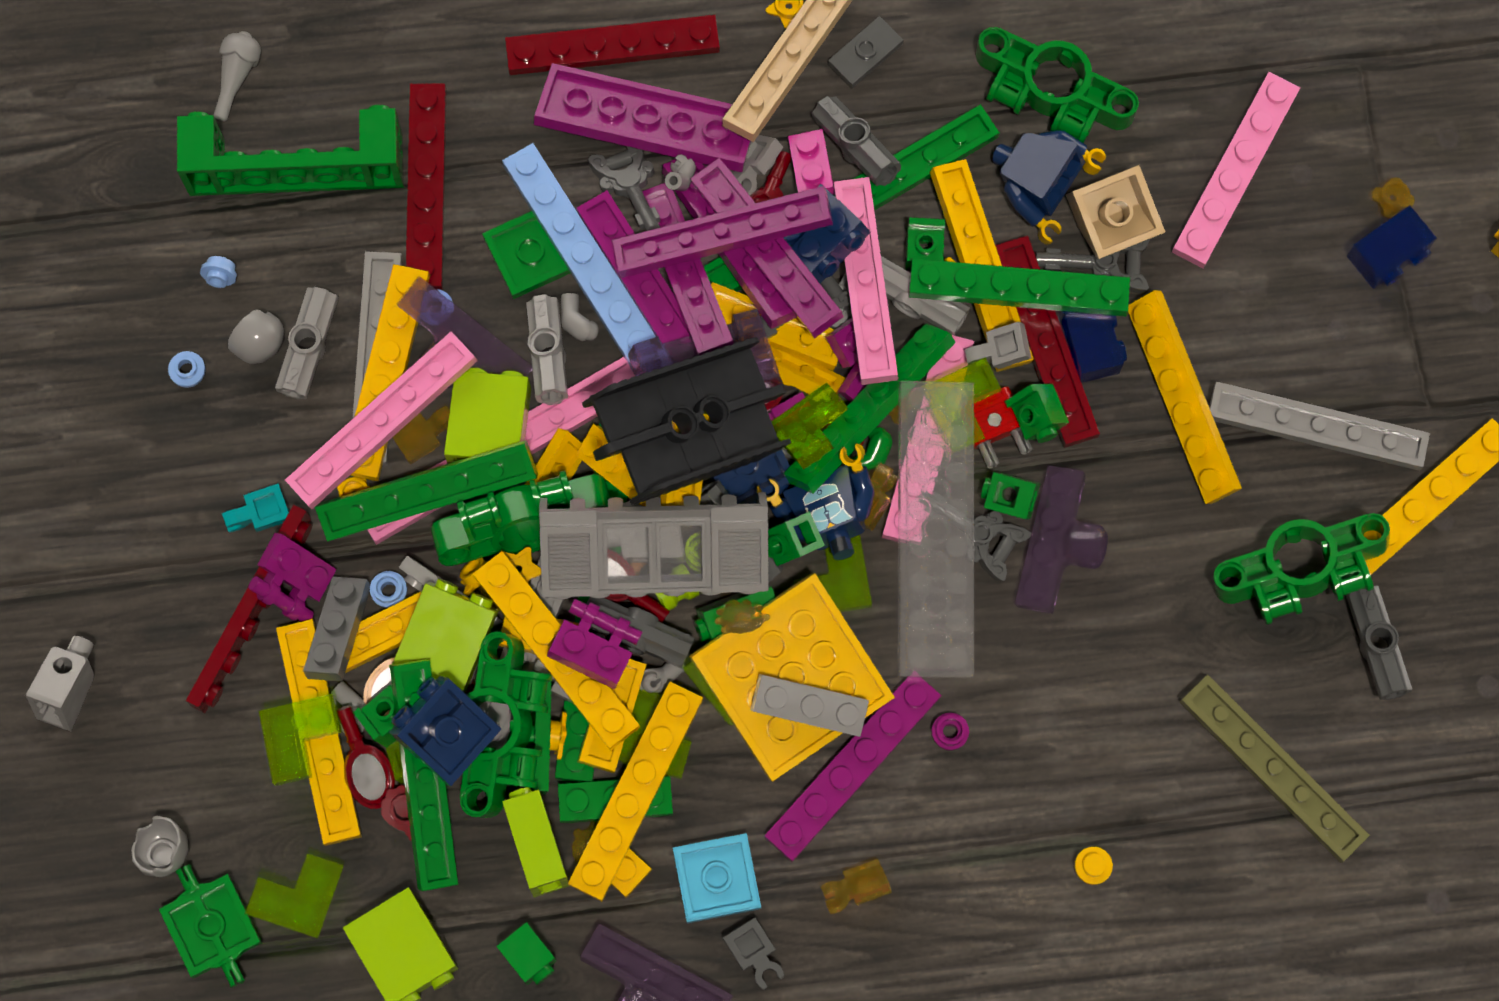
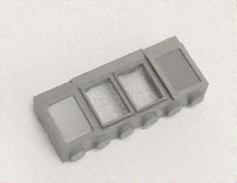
[539,492,768,599]

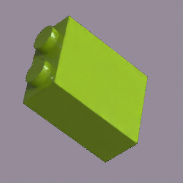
[444,368,531,464]
[392,579,499,693]
[502,787,569,897]
[343,887,458,1001]

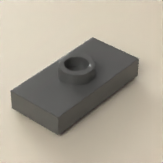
[828,16,904,89]

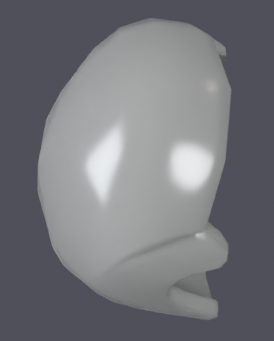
[228,310,284,364]
[131,816,189,877]

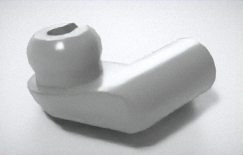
[665,154,696,191]
[561,293,599,341]
[640,662,687,693]
[330,681,366,734]

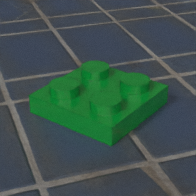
[482,211,571,300]

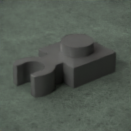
[723,918,784,991]

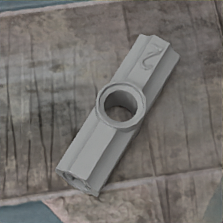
[881,256,970,335]
[275,287,338,399]
[526,294,568,405]

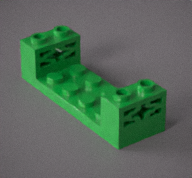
[177,105,404,196]

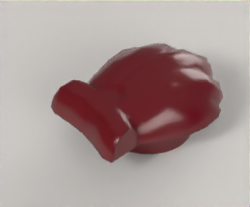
[381,785,411,841]

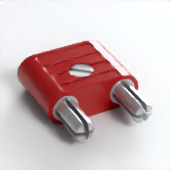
[956,387,1033,468]

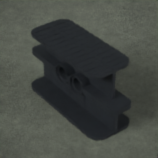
[582,337,791,505]

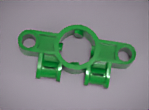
[975,27,1139,143]
[431,470,610,566]
[1214,513,1390,625]
[460,632,553,818]

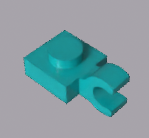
[222,483,289,533]

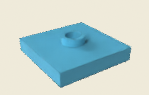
[673,833,761,923]

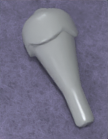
[214,31,261,122]

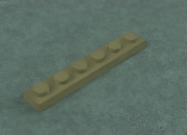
[1180,674,1370,863]

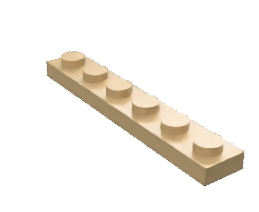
[723,0,852,142]

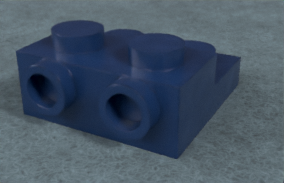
[783,184,871,284]
[710,450,790,504]
[389,676,501,786]

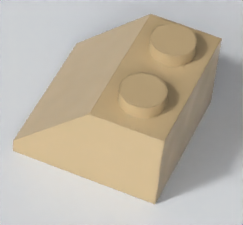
[1066,165,1165,259]

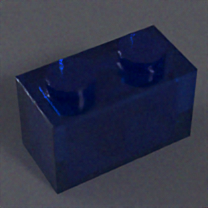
[1347,205,1437,289]
[1059,311,1127,383]

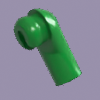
[850,427,893,471]

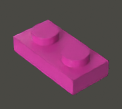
[788,129,835,195]

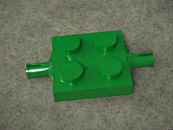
[159,865,262,988]

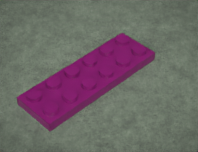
[534,63,751,172]

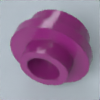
[932,713,969,751]

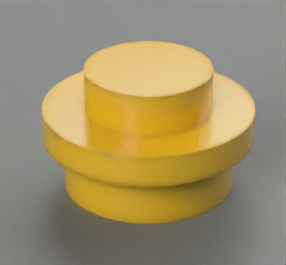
[1074,847,1113,885]

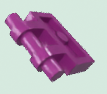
[248,533,337,622]
[547,599,643,690]

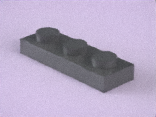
[303,577,370,682]

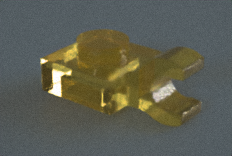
[392,406,450,465]
[864,463,898,531]
[821,859,892,914]

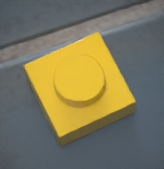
[611,849,652,898]

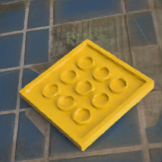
[689,573,895,782]

